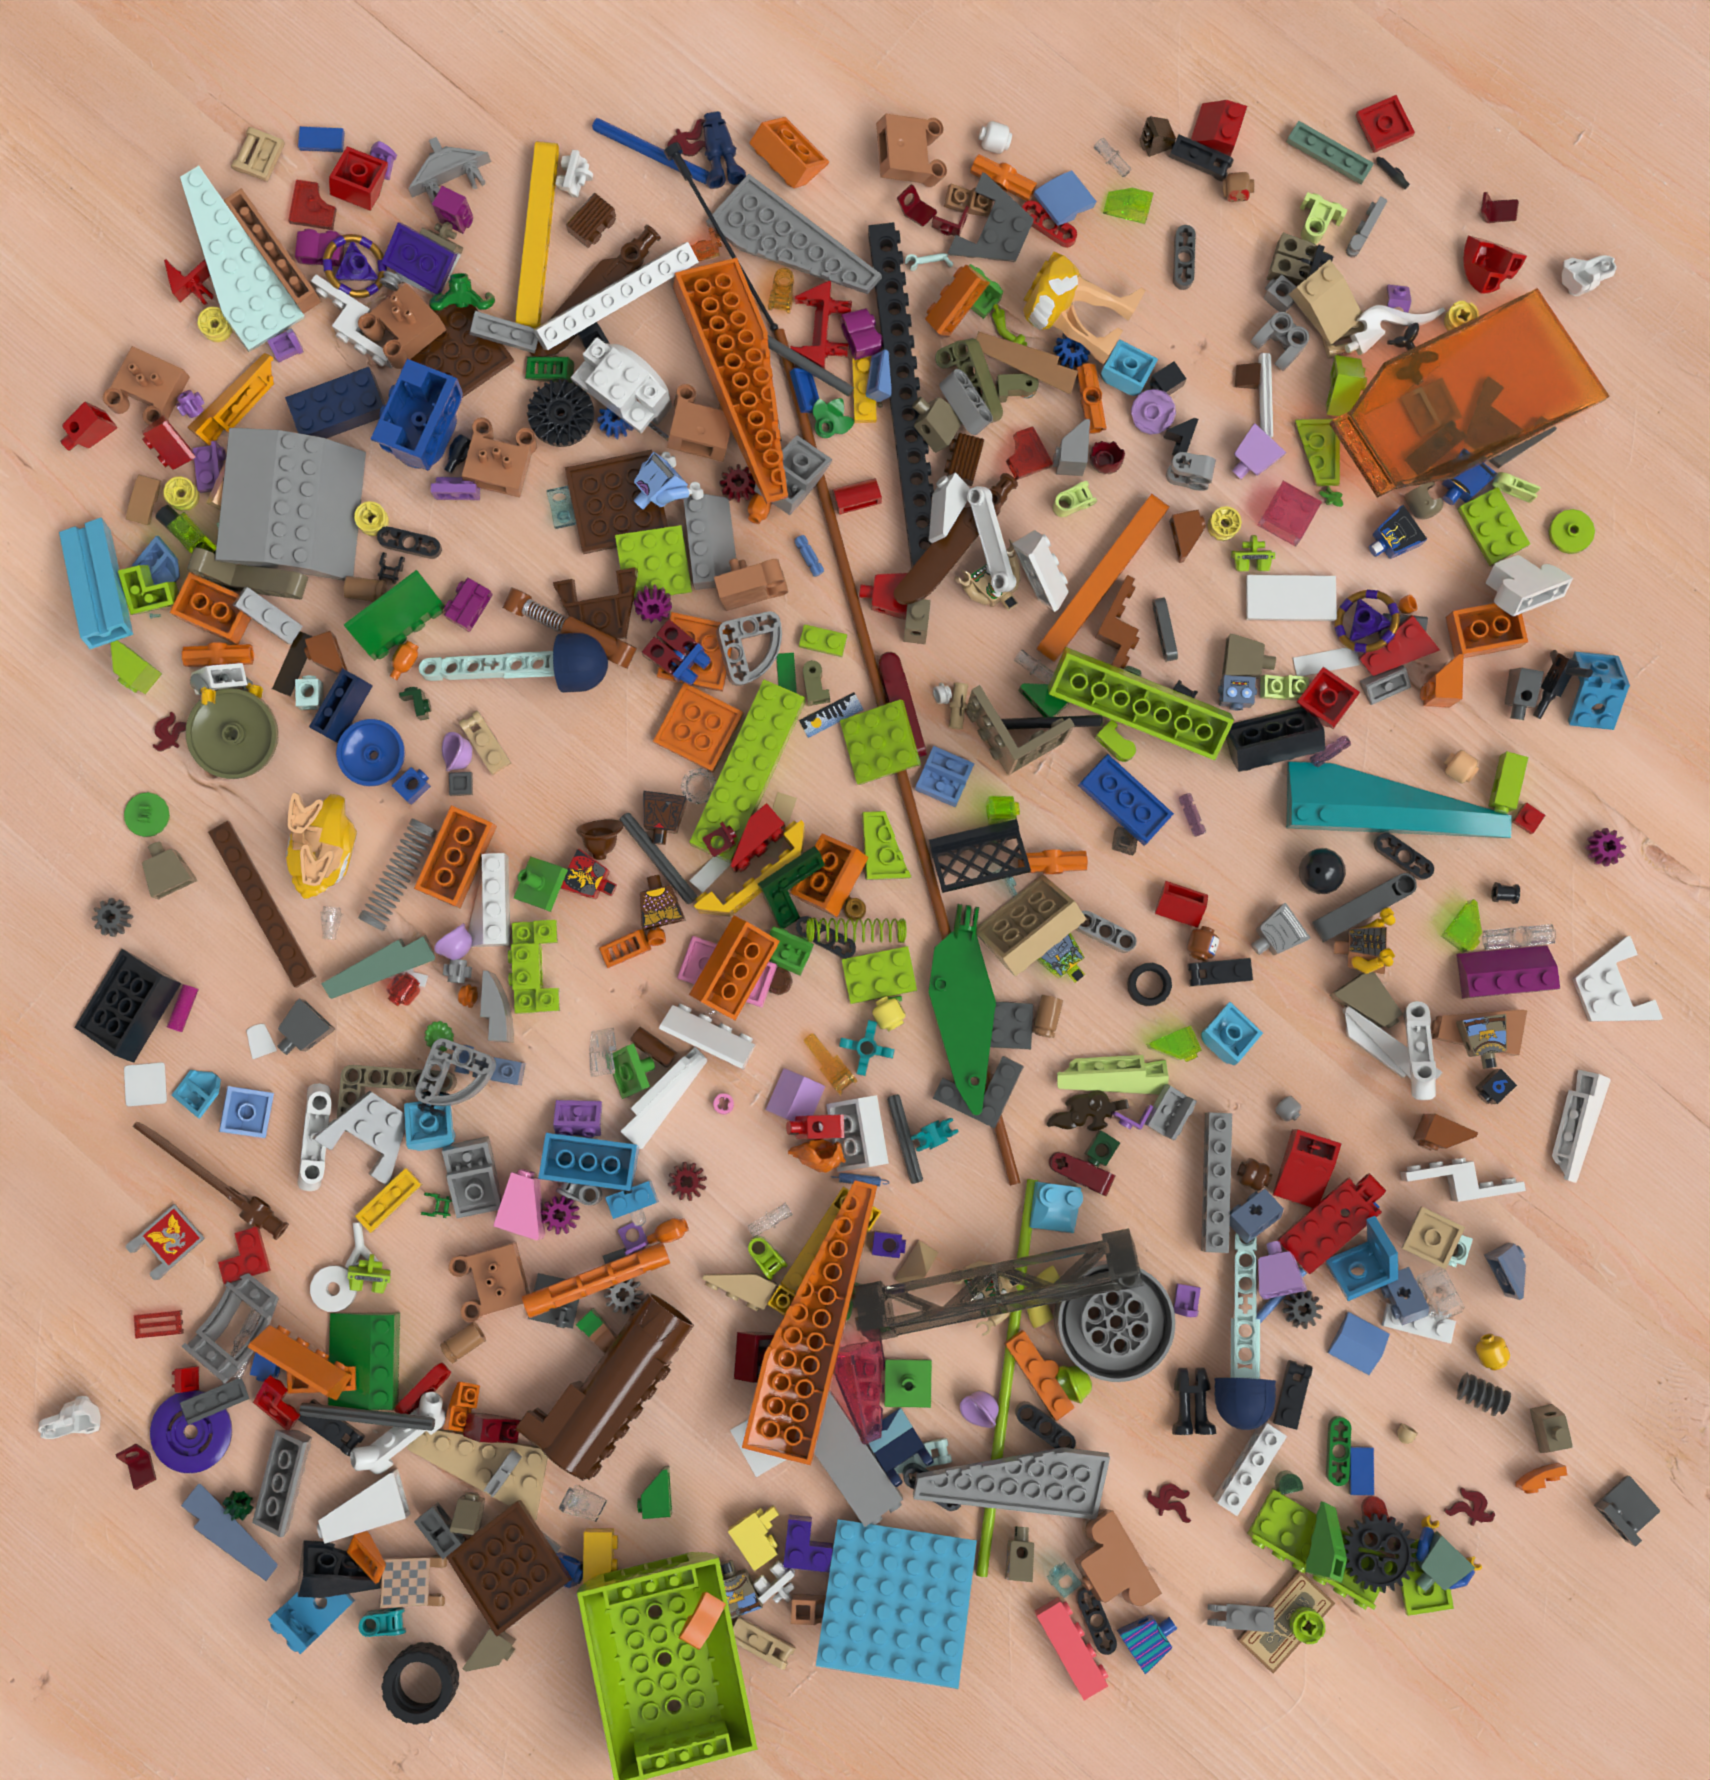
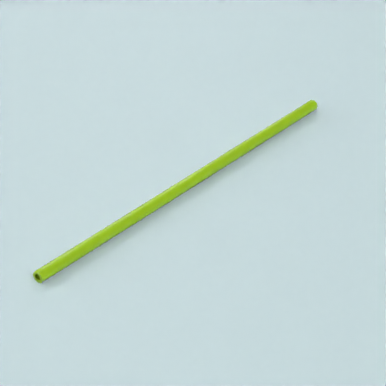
[976,1179,1038,1577]

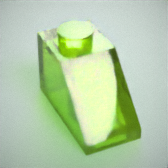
[1103,188,1154,224]
[985,796,1020,825]
[1441,899,1482,953]
[1146,1025,1202,1062]

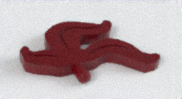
[667,119,706,156]
[153,712,187,752]
[1146,1483,1191,1523]
[1444,1487,1495,1526]

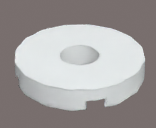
[310,1266,357,1312]

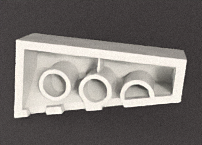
[468,853,510,947]

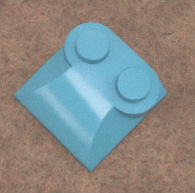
[1101,339,1158,396]
[1201,1002,1263,1066]
[404,1101,455,1151]
[1029,1181,1083,1233]

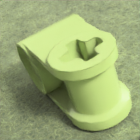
[1053,481,1097,517]

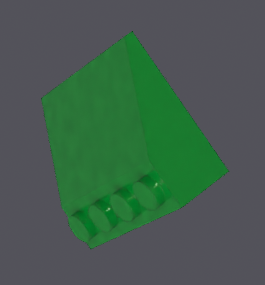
[344,570,445,661]
[328,1313,400,1410]

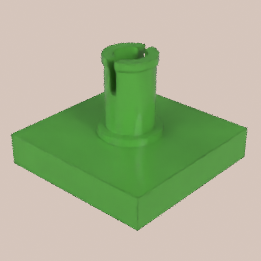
[514,856,568,912]
[606,1044,655,1099]
[885,1359,932,1408]

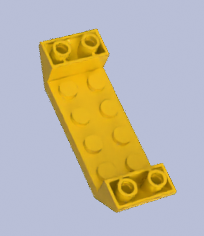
[694,820,805,917]
[767,1186,882,1316]

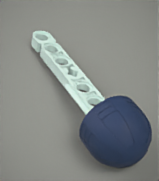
[418,633,608,693]
[1214,1233,1276,1430]

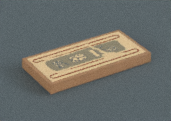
[1237,1570,1335,1674]

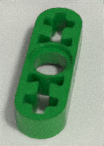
[1326,1416,1352,1486]

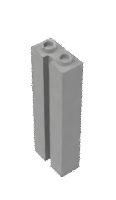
[815,1390,903,1527]

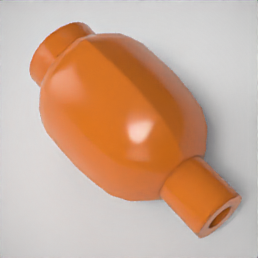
[747,493,772,524]
[390,640,419,680]
[647,1218,689,1244]

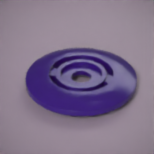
[150,1390,232,1473]

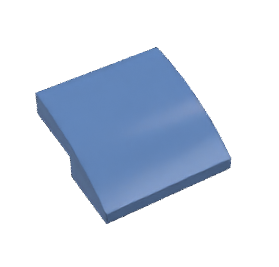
[1033,171,1097,226]
[914,746,975,808]

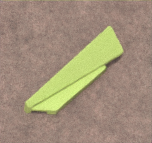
[1057,1055,1169,1095]

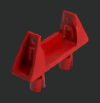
[164,259,214,305]
[791,281,852,369]

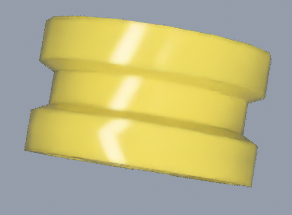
[1444,300,1479,336]
[197,307,233,342]
[163,476,200,511]
[354,501,389,536]
[1207,506,1242,541]

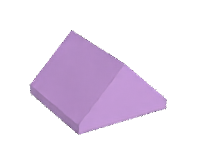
[766,1068,825,1121]

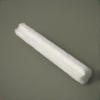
[1258,353,1273,439]

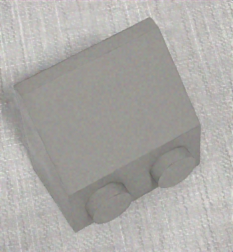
[1053,419,1090,476]

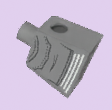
[1251,903,1310,955]

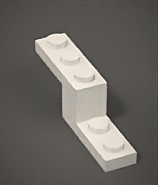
[311,274,393,368]
[1400,1157,1526,1202]

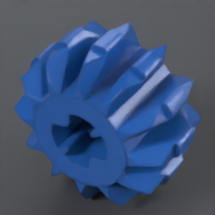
[1053,333,1090,369]
[597,407,634,440]

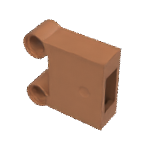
[876,113,947,187]
[358,283,447,369]
[103,346,190,426]
[667,384,731,462]
[462,417,537,498]
[714,558,789,611]
[448,1242,530,1322]

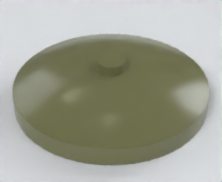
[186,688,278,779]

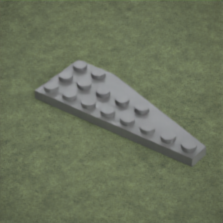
[706,174,882,294]
[913,1447,1110,1519]

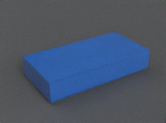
[298,126,345,152]
[790,368,819,413]
[1349,1446,1374,1495]

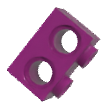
[432,186,473,234]

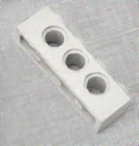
[1213,1422,1287,1516]

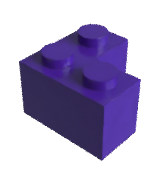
[783,1514,833,1573]

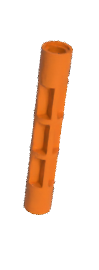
[522,1242,670,1318]

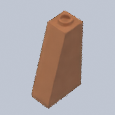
[1431,1010,1527,1056]

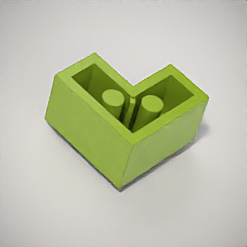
[1326,355,1367,419]
[118,565,179,615]

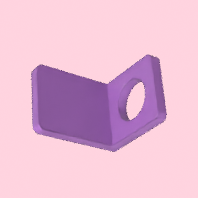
[1387,284,1412,313]
[1112,1105,1154,1130]
[618,1220,649,1255]

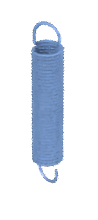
[831,1173,890,1187]

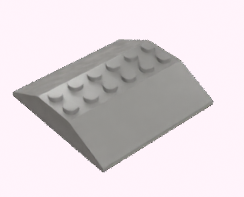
[215,428,366,581]

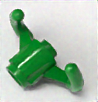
[429,273,495,311]

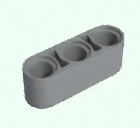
[940,369,993,435]
[1076,911,1137,953]

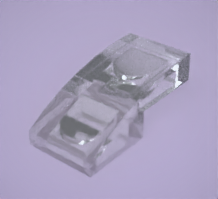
[589,1028,616,1077]

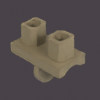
[420,222,464,254]

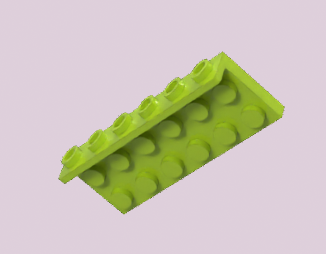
[1247,1488,1392,1610]

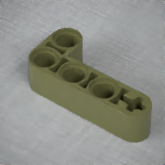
[935,338,1003,423]

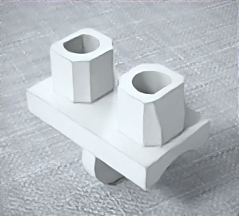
[555,150,593,197]
[753,1560,795,1604]

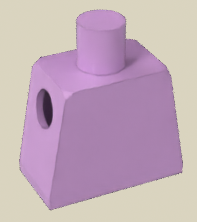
[1232,424,1286,479]
[1258,1241,1307,1300]

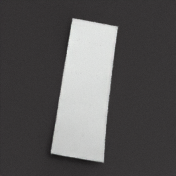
[689,857,731,893]

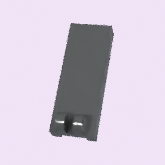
[180,1377,250,1425]

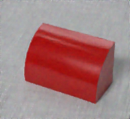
[832,478,882,515]
[1155,881,1208,928]

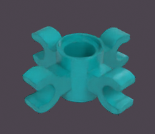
[839,1020,895,1076]
[910,1118,959,1152]

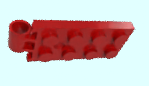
[1278,1173,1386,1274]

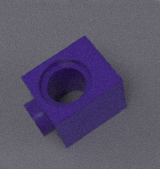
[872,1231,906,1258]

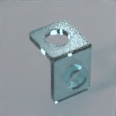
[546,486,576,529]
[993,868,1017,898]
[1047,1562,1081,1598]

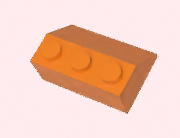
[749,117,830,188]
[925,264,990,337]

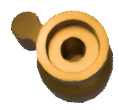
[844,896,866,922]

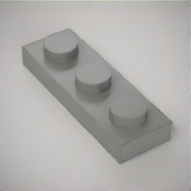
[469,311,538,353]
[233,587,303,645]

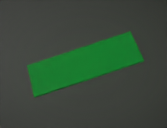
[777,653,797,693]

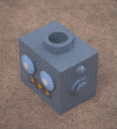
[1218,675,1257,711]

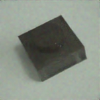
[1112,826,1138,856]

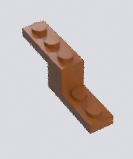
[1095,575,1140,669]

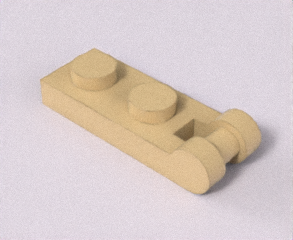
[458,710,511,775]
[733,1616,796,1670]

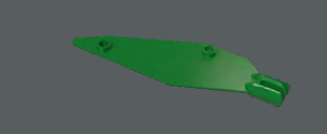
[928,904,996,1116]

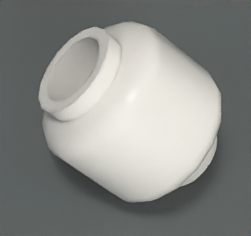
[978,121,1012,154]

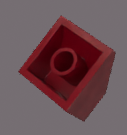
[734,1332,775,1383]

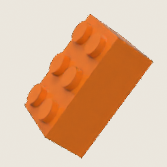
[170,572,251,645]
[1445,603,1528,659]
[790,833,868,917]

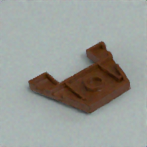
[553,567,638,640]

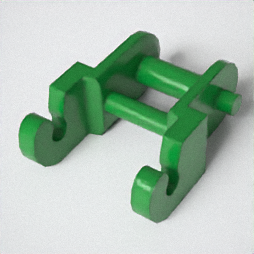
[421,1192,452,1218]

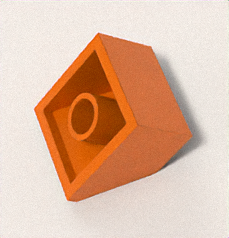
[1420,654,1464,708]

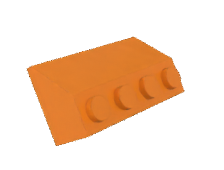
[689,915,780,1021]
[247,1325,352,1400]

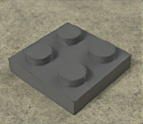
[990,1002,1033,1050]

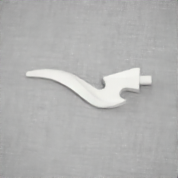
[1345,305,1446,356]

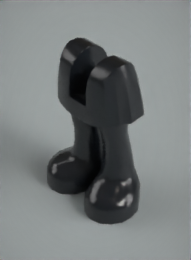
[1172,1367,1216,1435]

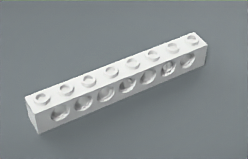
[533,242,699,350]

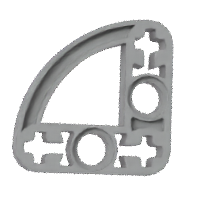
[716,611,782,686]
[415,1038,496,1106]

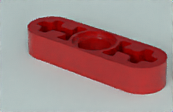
[1022,201,1077,248]
[394,1363,451,1414]

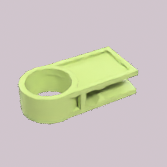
[1492,472,1541,503]

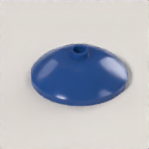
[336,719,405,787]

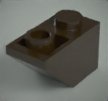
[1140,116,1176,157]

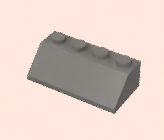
[683,494,736,590]
[252,1430,312,1537]

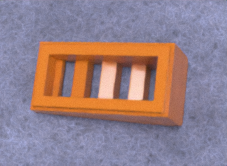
[599,929,652,968]
[347,1531,386,1584]

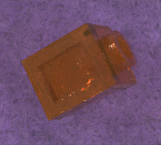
[691,227,722,261]

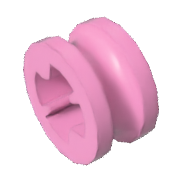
[713,1093,734,1115]

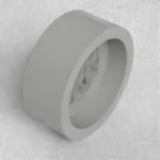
[1054,1260,1175,1382]

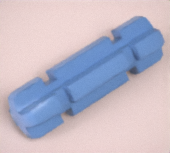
[795,535,824,577]

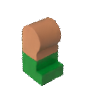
[576,1308,617,1353]

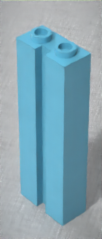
[59,517,133,649]

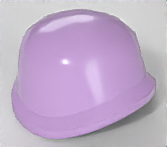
[442,732,472,771]
[434,923,472,960]
[960,1391,999,1428]

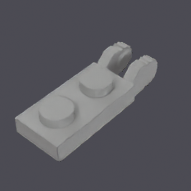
[1346,196,1387,257]
[1207,1604,1274,1633]

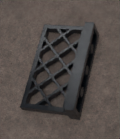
[929,819,1031,893]

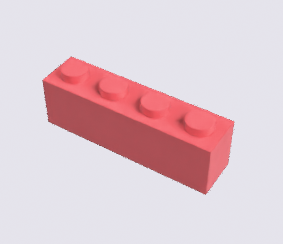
[1035,1597,1109,1700]

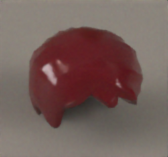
[1090,441,1125,474]

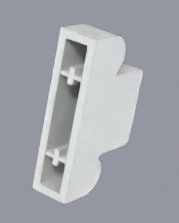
[1486,555,1573,617]

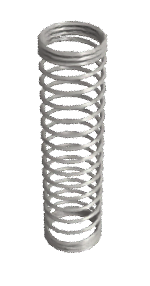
[358,818,437,931]

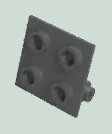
[528,1273,579,1329]

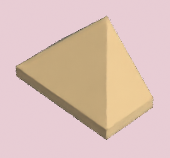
[895,1240,938,1292]

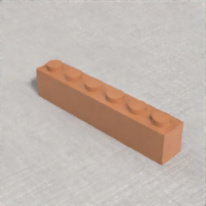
[223,188,321,314]

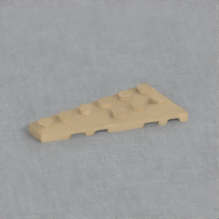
[407,1429,548,1521]

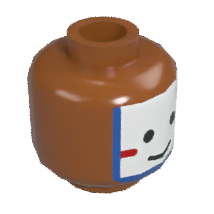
[1187,926,1219,961]

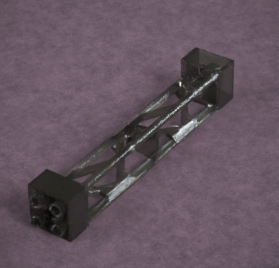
[852,1228,1144,1342]

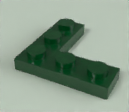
[758,846,825,929]

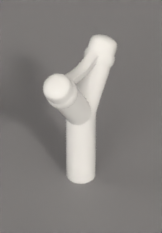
[345,1222,378,1269]

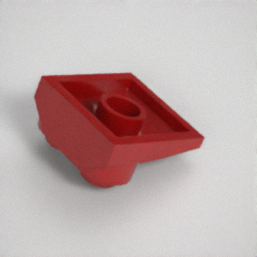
[1297,667,1360,729]

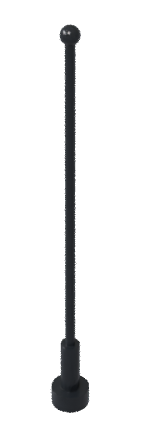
[664,142,778,332]

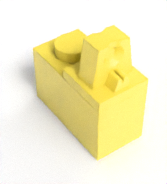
[728,1505,779,1571]

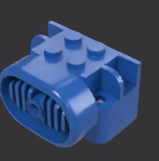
[371,359,463,471]

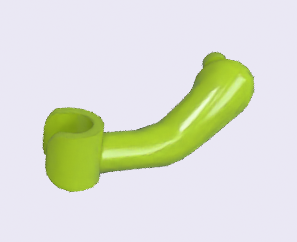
[992,304,1027,346]

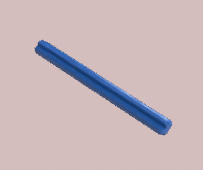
[592,118,709,184]

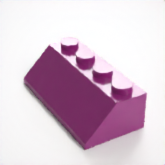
[1457,945,1560,999]

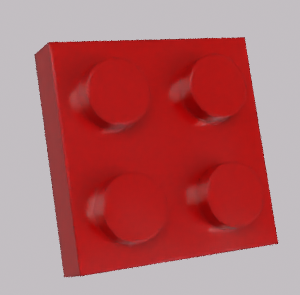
[1355,95,1415,153]

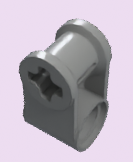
[556,1182,603,1205]

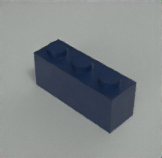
[309,668,373,743]

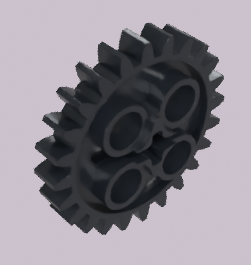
[1342,1513,1417,1593]

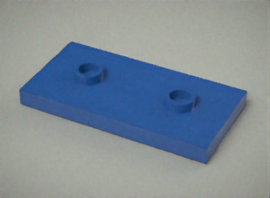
[1078,754,1174,846]

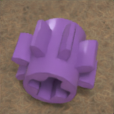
[176,390,205,418]

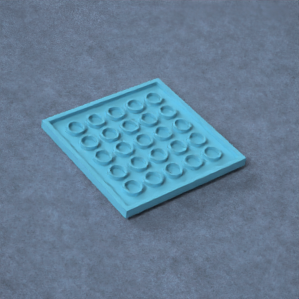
[816,1519,977,1689]

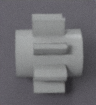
[443,959,472,984]

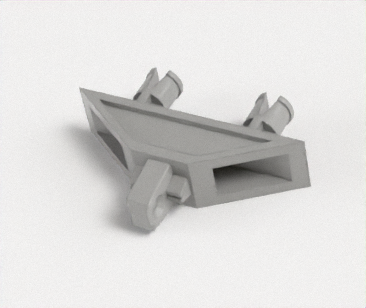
[408,137,491,203]

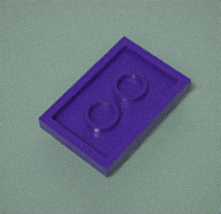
[381,222,458,295]

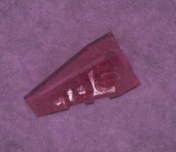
[834,1340,885,1444]

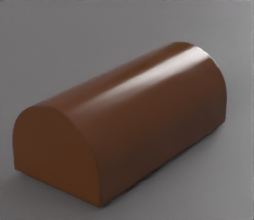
[630,1027,678,1068]

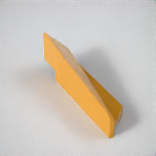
[188,353,274,446]

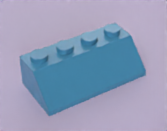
[538,1133,639,1191]

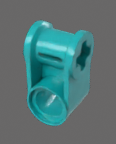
[358,1607,406,1637]

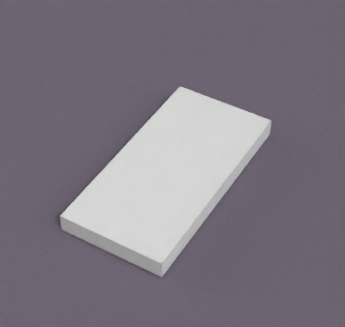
[1246,575,1337,621]

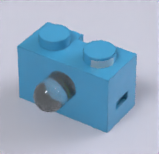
[605,1181,659,1226]

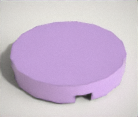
[1131,389,1176,434]

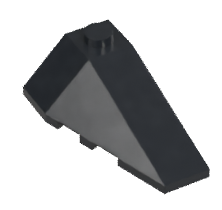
[298,1540,381,1598]

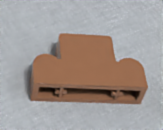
[1074,1509,1162,1606]

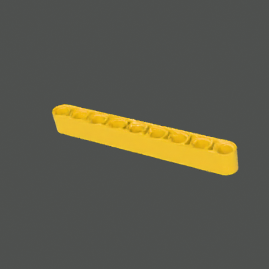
[516,141,559,328]

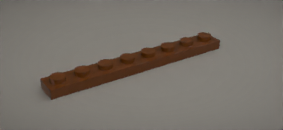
[208,821,316,988]

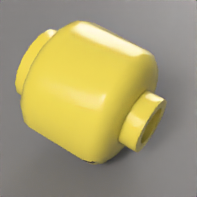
[872,996,906,1032]

